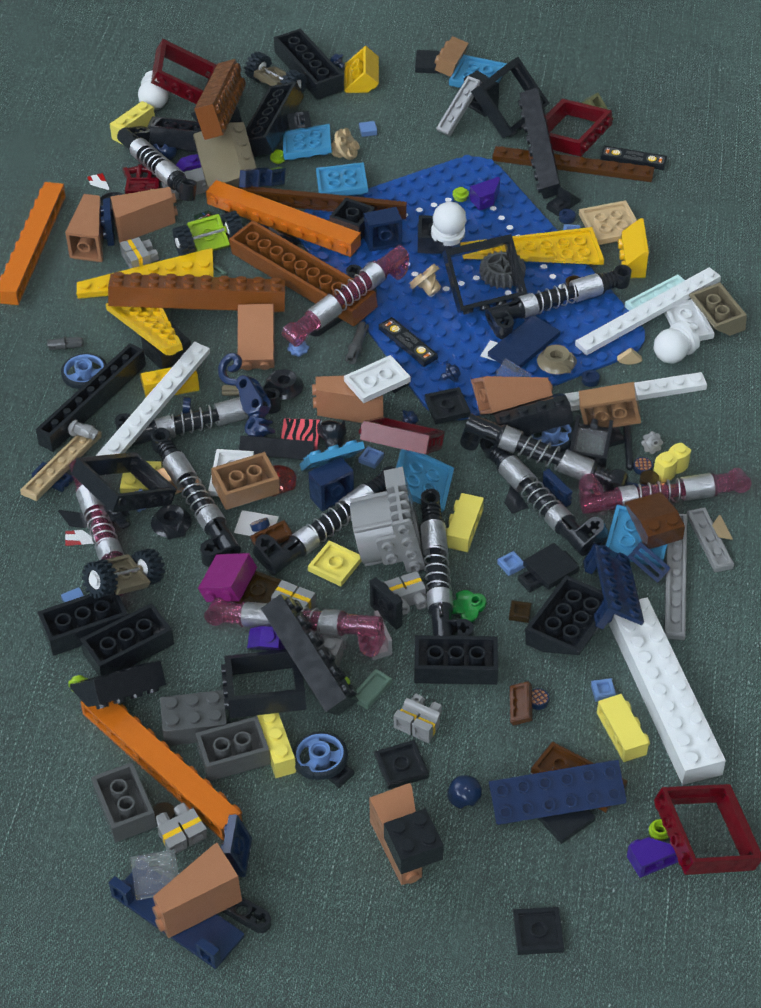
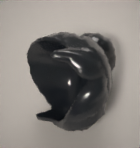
[317,419,346,449]

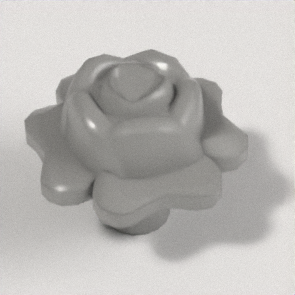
[641,431,663,454]

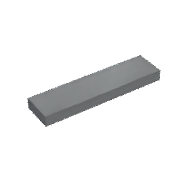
[436,76,482,136]
[687,507,734,573]

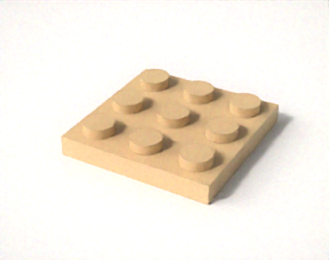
[579,200,637,245]

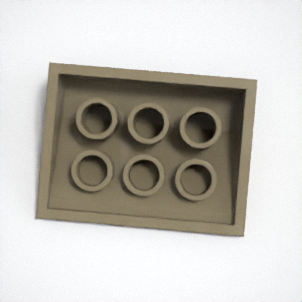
[193,122,256,189]

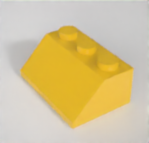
[344,46,379,93]
[618,218,649,278]
[140,367,199,398]

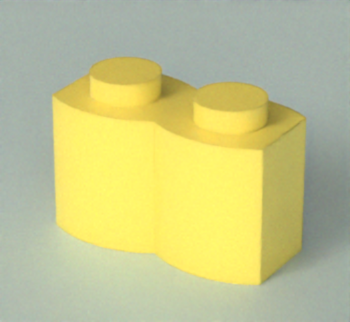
[654,442,691,483]

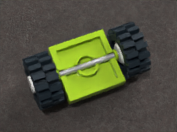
[172,211,243,256]

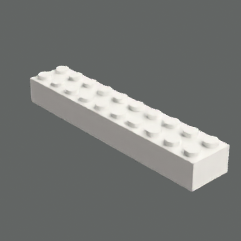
[609,597,726,785]

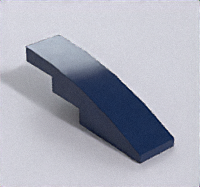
[239,167,286,188]

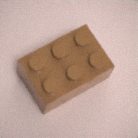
[579,382,641,428]
[211,452,279,510]

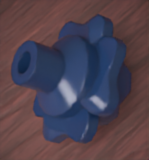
[330,53,345,69]
[441,363,461,383]
[402,410,419,425]

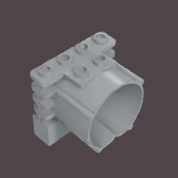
[350,467,425,572]

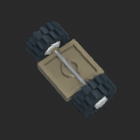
[244,51,307,92]
[82,548,165,598]

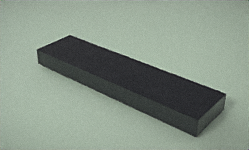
[239,435,315,460]

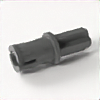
[47,336,84,351]

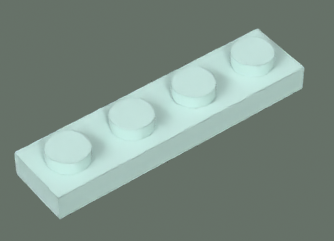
[625,274,685,311]

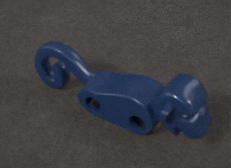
[218,353,275,437]

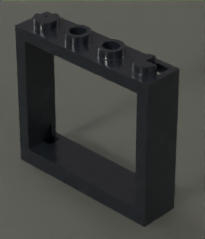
[471,57,550,138]
[442,234,527,315]
[71,452,177,513]
[221,649,307,718]

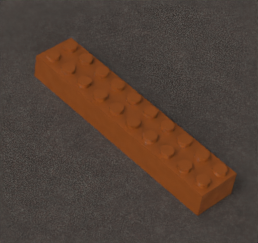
[194,59,246,140]
[229,220,378,326]
[108,272,285,312]

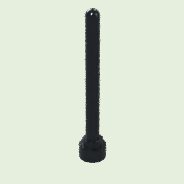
[624,425,634,470]

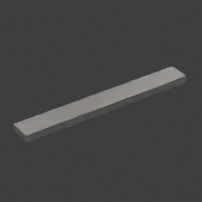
[664,514,687,640]

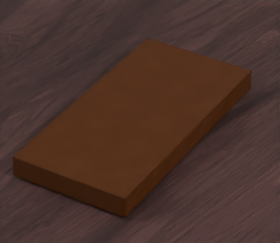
[531,741,628,813]

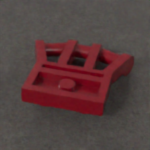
[123,164,161,194]

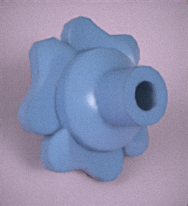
[287,338,309,357]

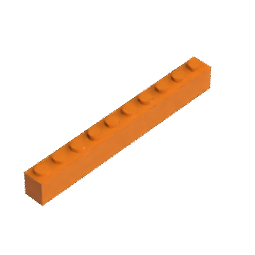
[206,180,361,257]
[0,182,66,305]
[80,701,242,841]

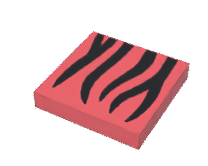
[281,418,320,451]

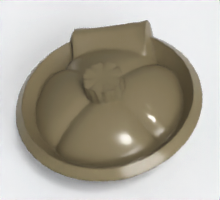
[537,345,577,374]

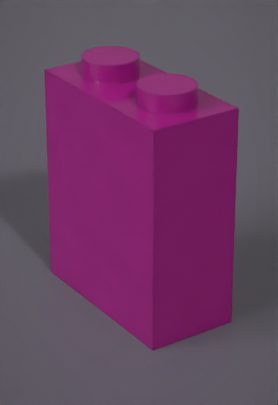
[198,553,257,602]

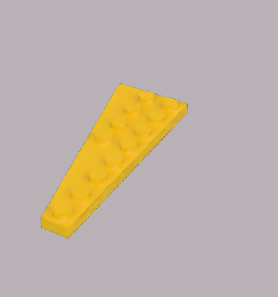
[460,227,604,265]
[76,248,214,299]
[106,303,183,356]

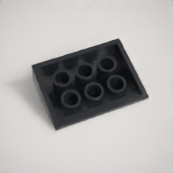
[490,393,574,436]
[525,575,604,655]

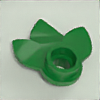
[452,590,487,622]

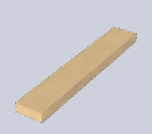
[20,431,101,501]

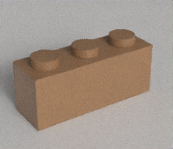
[434,36,469,77]

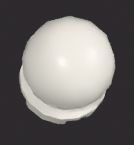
[138,71,170,111]
[431,201,467,246]
[653,320,700,364]

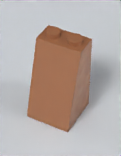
[111,187,178,243]
[65,194,103,262]
[238,304,275,370]
[312,376,383,423]
[471,376,553,415]
[369,783,422,885]
[152,843,242,938]

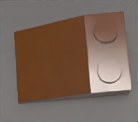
[625,492,685,549]

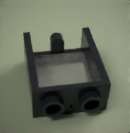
[570,415,614,468]

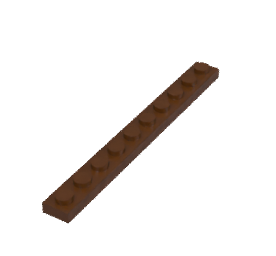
[492,146,654,182]
[243,186,407,219]

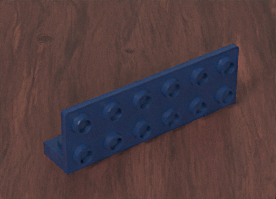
[583,543,644,629]
[489,760,627,825]
[109,863,244,970]

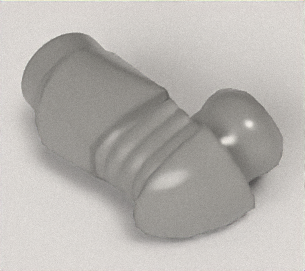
[68,420,99,440]

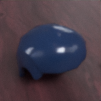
[152,144,177,161]
[447,775,482,809]

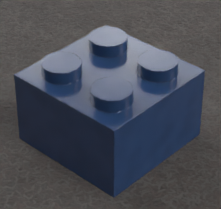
[364,207,402,252]
[308,456,354,512]

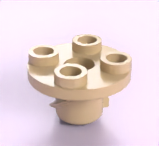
[331,128,360,160]
[409,263,441,296]

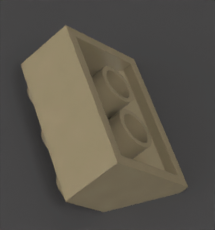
[689,282,747,336]

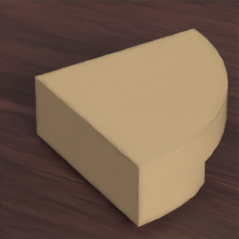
[617,348,642,365]

